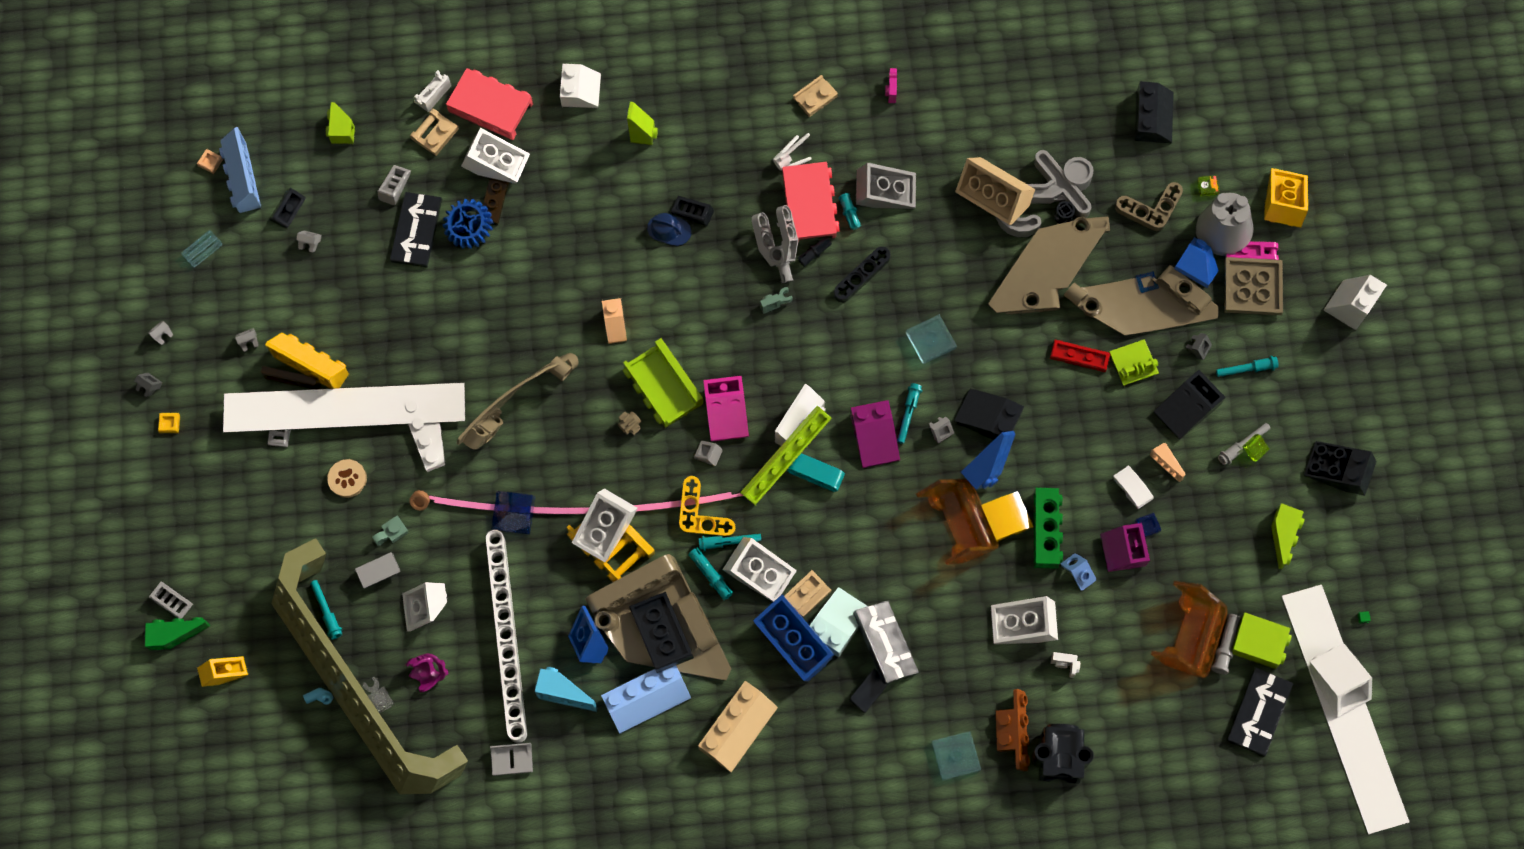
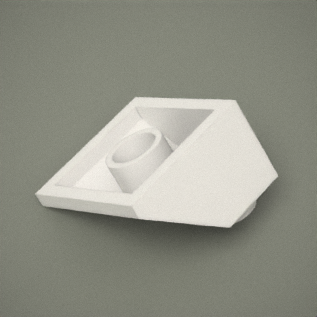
[402,582,447,631]

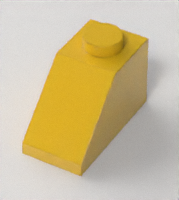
[197,656,248,687]

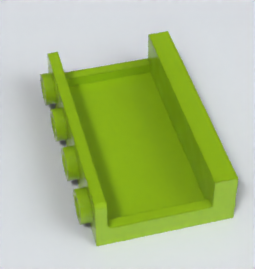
[622,338,703,428]

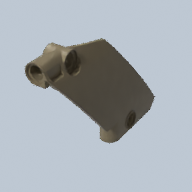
[1064,265,1218,336]
[457,353,579,449]

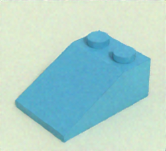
[535,667,598,712]

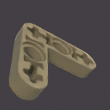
[1115,182,1183,231]

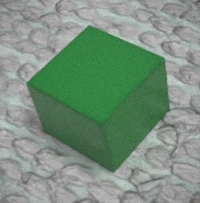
[1357,611,1371,624]

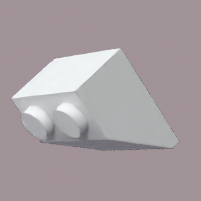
[560,64,601,108]

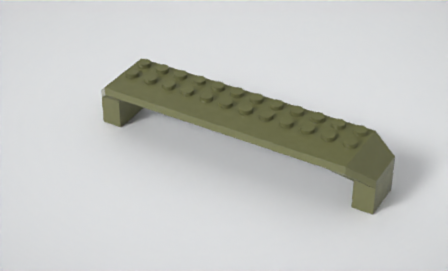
[271,538,468,794]

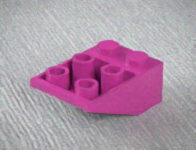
[703,376,749,442]

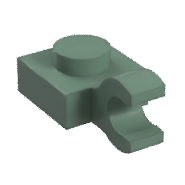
[760,287,793,314]
[372,515,409,546]

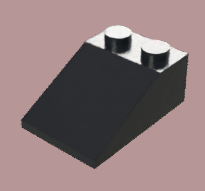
[954,388,1024,440]

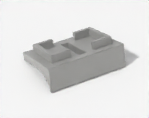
[490,743,533,776]

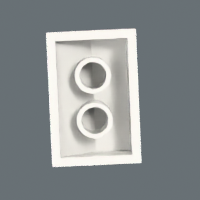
[775,384,826,446]

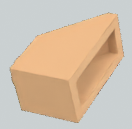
[602,298,627,344]

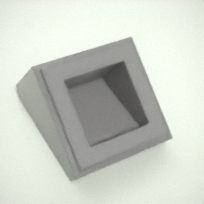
[694,441,722,466]

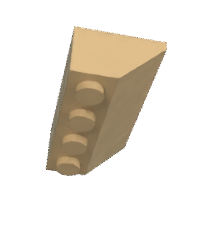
[955,157,1035,225]
[698,681,778,772]

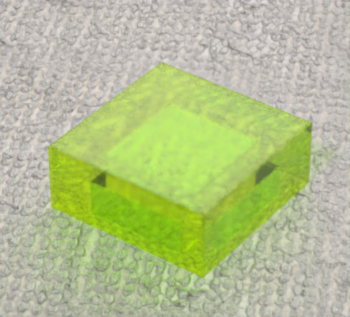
[1242,434,1270,462]

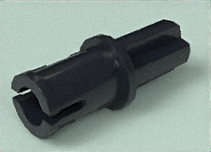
[797,237,832,267]

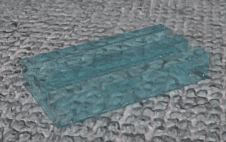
[181,230,223,268]

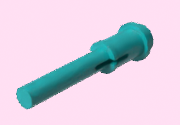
[1216,356,1279,377]
[897,383,923,444]
[698,534,761,551]
[310,580,343,639]

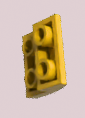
[981,492,1033,541]

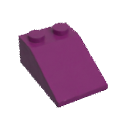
[850,400,900,468]

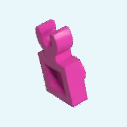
[885,68,897,103]

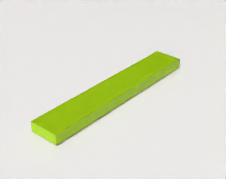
[740,405,832,505]

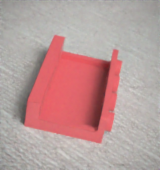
[446,68,533,140]
[782,162,840,243]

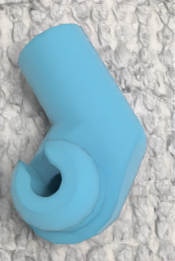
[303,688,333,705]

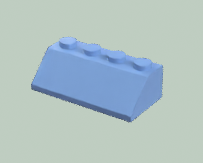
[219,127,261,213]
[601,666,691,734]

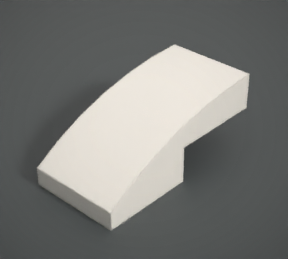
[1113,466,1154,509]

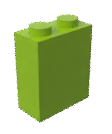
[1232,612,1292,669]

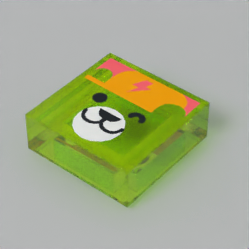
[1197,175,1219,196]

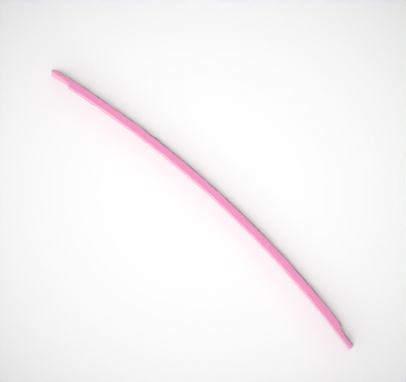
[429,492,743,514]

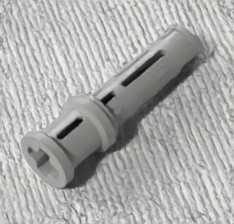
[1211,614,1241,674]

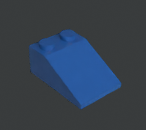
[961,431,1016,489]

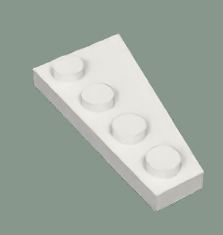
[406,401,445,472]

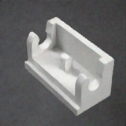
[414,70,451,112]

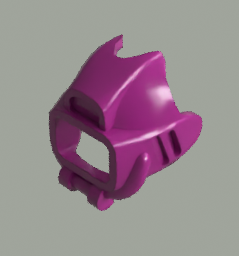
[405,653,449,692]

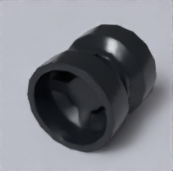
[1054,201,1075,224]

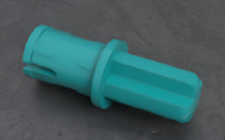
[838,193,860,230]

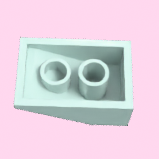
[810,587,868,657]

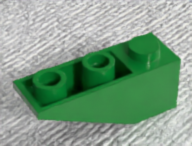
[145,617,210,650]

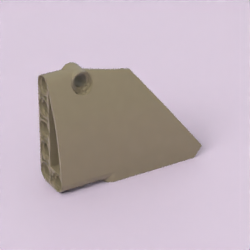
[585,554,731,680]

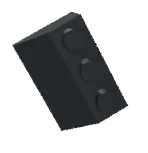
[1135,81,1174,144]

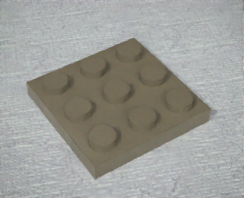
[1224,257,1283,315]

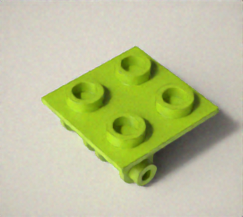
[1109,339,1159,386]

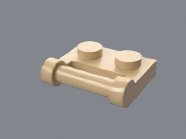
[410,108,459,156]

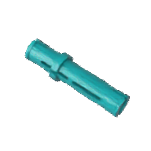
[688,547,733,600]

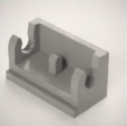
[355,552,400,589]

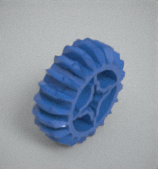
[443,199,493,249]

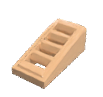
[1150,443,1185,482]

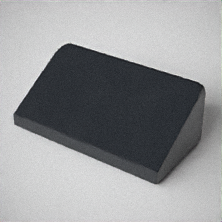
[269,188,306,228]
[850,668,889,713]

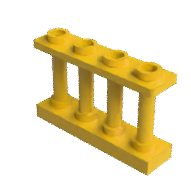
[567,524,655,582]

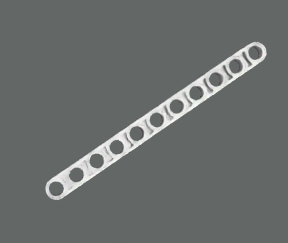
[486,530,527,743]

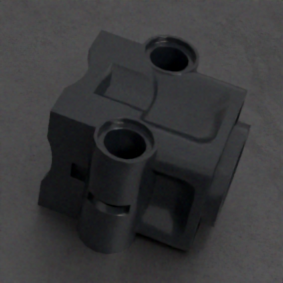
[1030,724,1094,784]

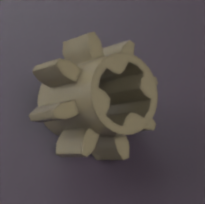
[618,411,641,435]

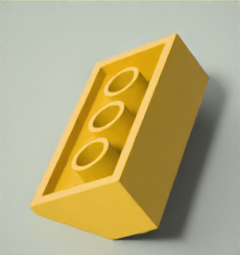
[265,333,349,389]

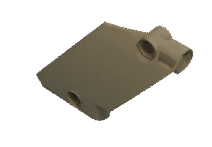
[988,216,1110,314]

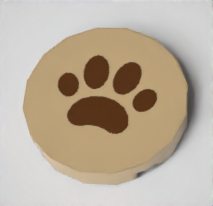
[328,459,367,498]

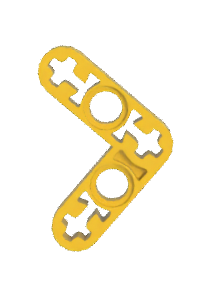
[679,476,736,536]

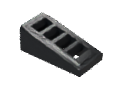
[671,196,714,226]

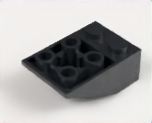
[1154,370,1226,440]
[1304,441,1377,496]

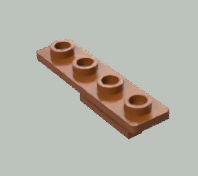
[996,689,1030,772]

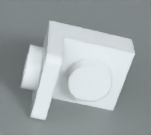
[1051,652,1080,678]

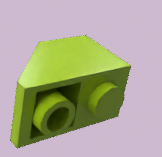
[326,102,355,144]

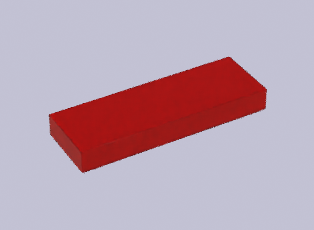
[1050,340,1110,372]

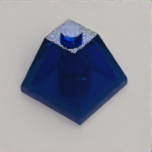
[491,491,535,535]

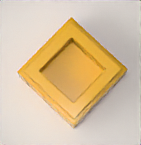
[158,413,180,433]

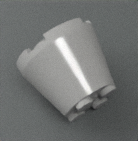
[1196,193,1253,256]

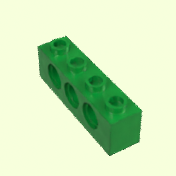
[1034,488,1063,569]

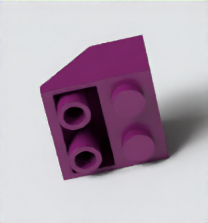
[1100,523,1150,572]

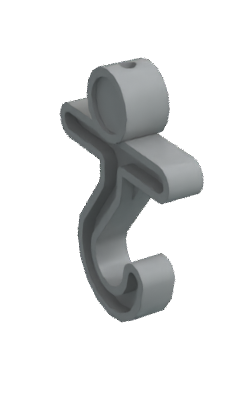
[996,150,1093,237]

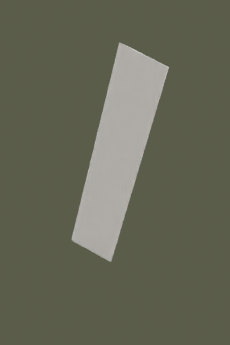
[223,383,465,432]
[1282,585,1409,834]

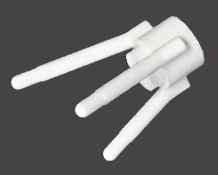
[773,133,811,171]

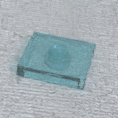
[906,314,957,364]
[931,731,981,781]

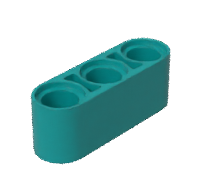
[787,453,845,492]

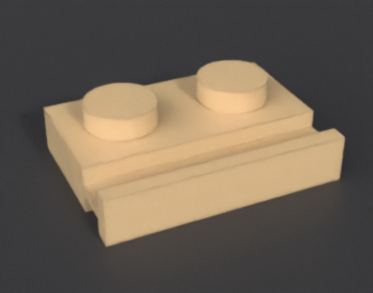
[793,75,838,117]
[785,570,832,618]

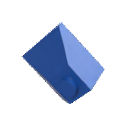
[1174,237,1219,288]
[568,606,608,663]

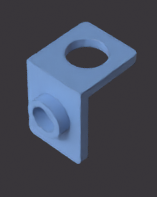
[1061,553,1096,590]

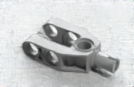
[752,205,798,283]

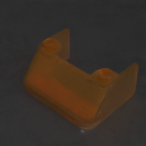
[916,479,999,565]
[1151,581,1227,678]

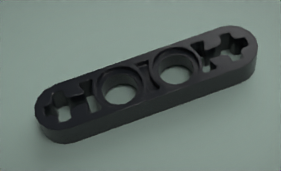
[834,247,890,303]

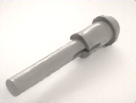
[1218,423,1271,465]

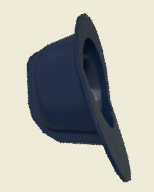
[647,213,691,246]

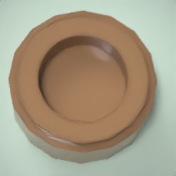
[410,490,430,511]

